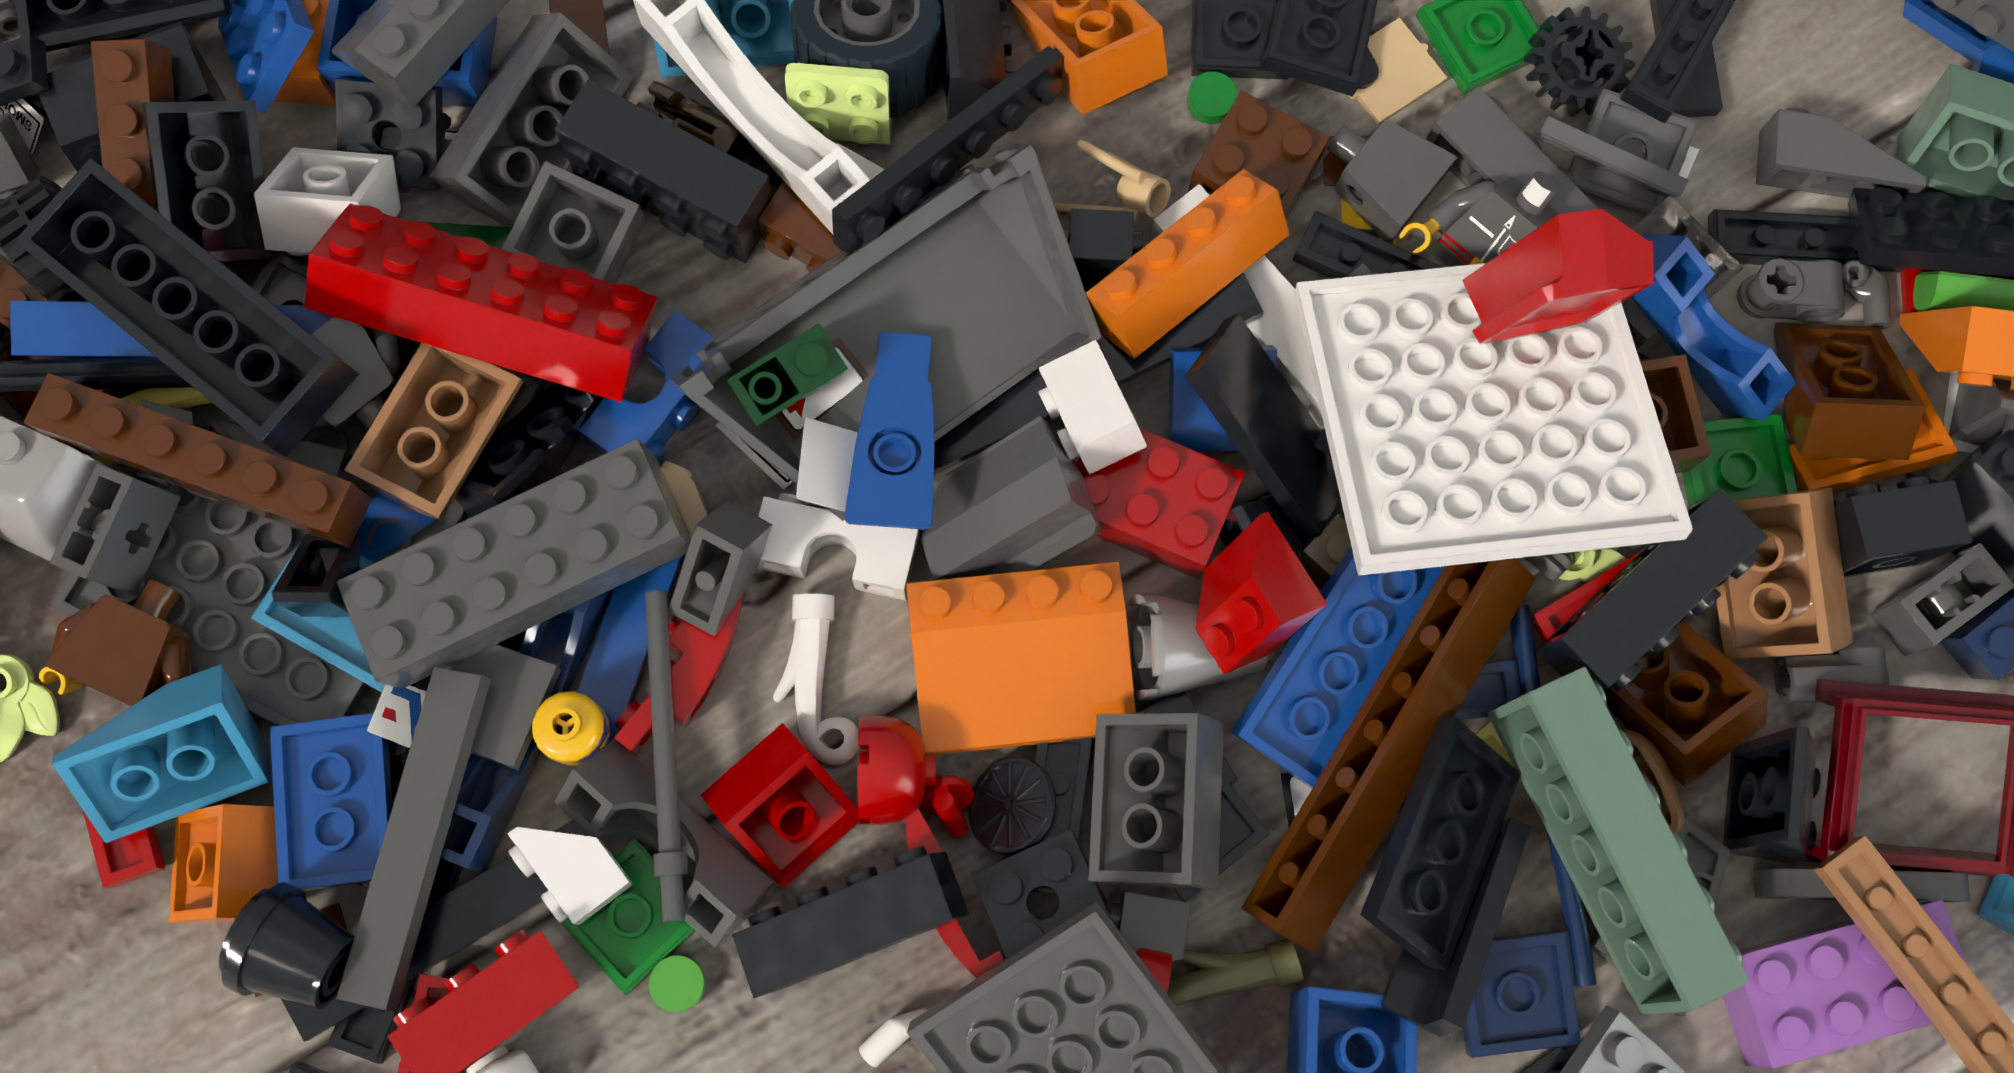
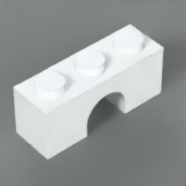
[757,493,920,601]

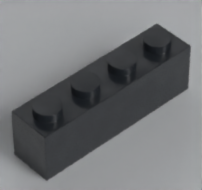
[732,846,969,998]

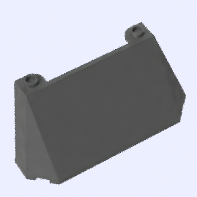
[671,144,1101,521]

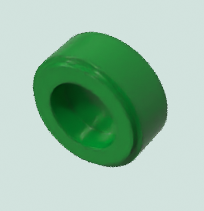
[1187,72,1238,124]

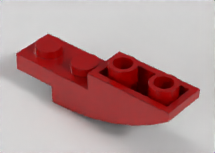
[614,593,743,756]

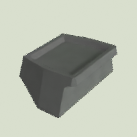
[921,416,1101,581]

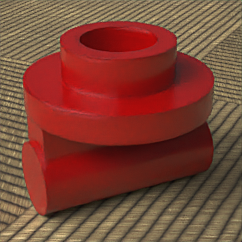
[921,775,974,838]

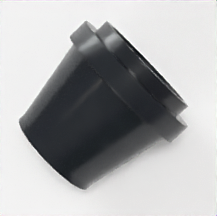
[219,882,355,1009]

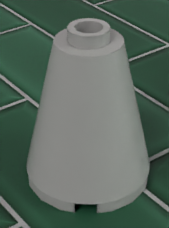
[1127,593,1275,701]

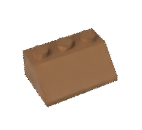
[344,343,523,520]
[1715,487,1853,659]

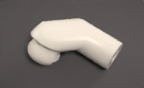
[859,1008,928,1068]

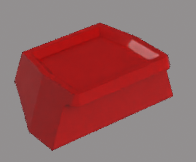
[1462,209,1654,345]

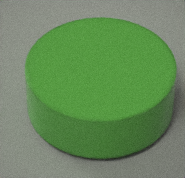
[649,956,706,1012]

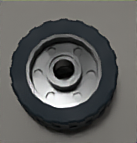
[790,0,943,118]

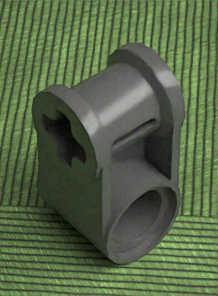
[1737,259,1845,323]

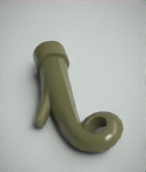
[1167,938,1304,1006]

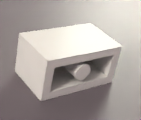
[1038,340,1147,475]

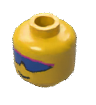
[532,691,610,766]

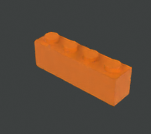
[1086,169,1290,359]

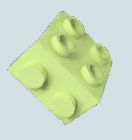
[785,63,894,145]

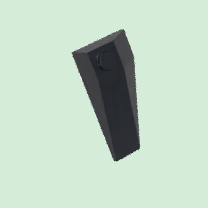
[455,383,604,518]

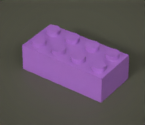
[1722,900,1965,1069]

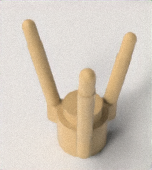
[1054,140,1171,224]

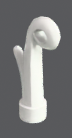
[773,594,859,766]

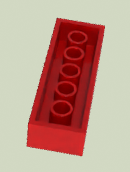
[304,203,658,402]

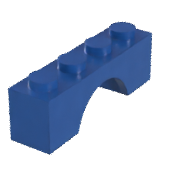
[1631,234,1796,421]

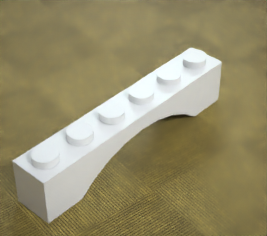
[633,0,870,234]

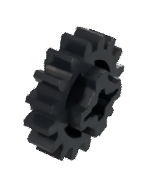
[1524,6,1635,117]

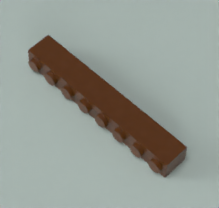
[1241,558,1536,953]

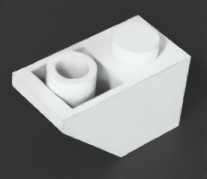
[508,827,633,925]

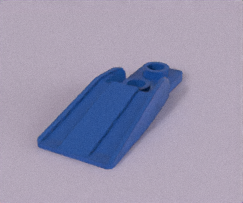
[844,332,934,530]

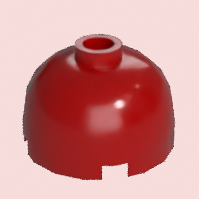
[858,716,936,825]

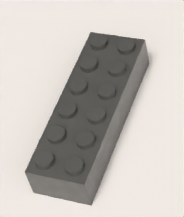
[336,439,691,689]

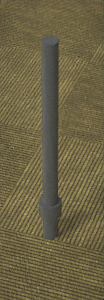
[645,590,688,922]

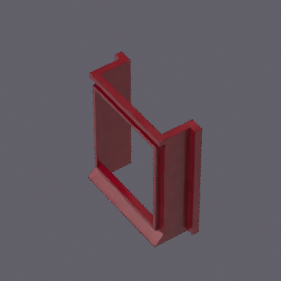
[1802,679,2014,877]

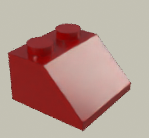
[1195,512,1327,675]
[700,723,859,889]

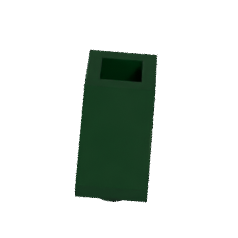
[727,323,848,427]

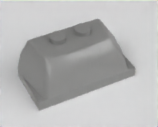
[0,416,112,561]

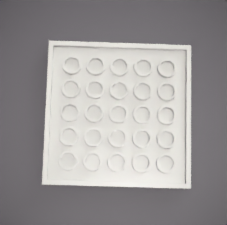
[1294,263,1693,576]

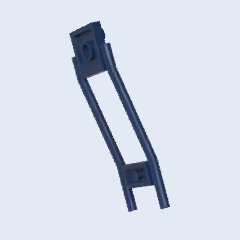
[1401,605,1597,1058]

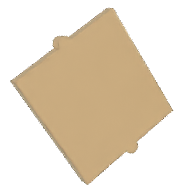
[1350,17,1448,125]

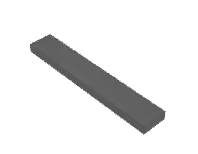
[336,667,491,1012]

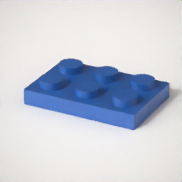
[218,0,314,113]
[270,713,393,891]

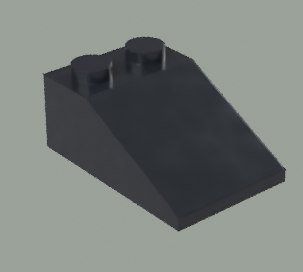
[1723,726,1821,863]

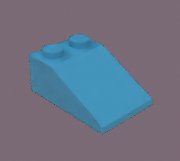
[52,664,269,843]

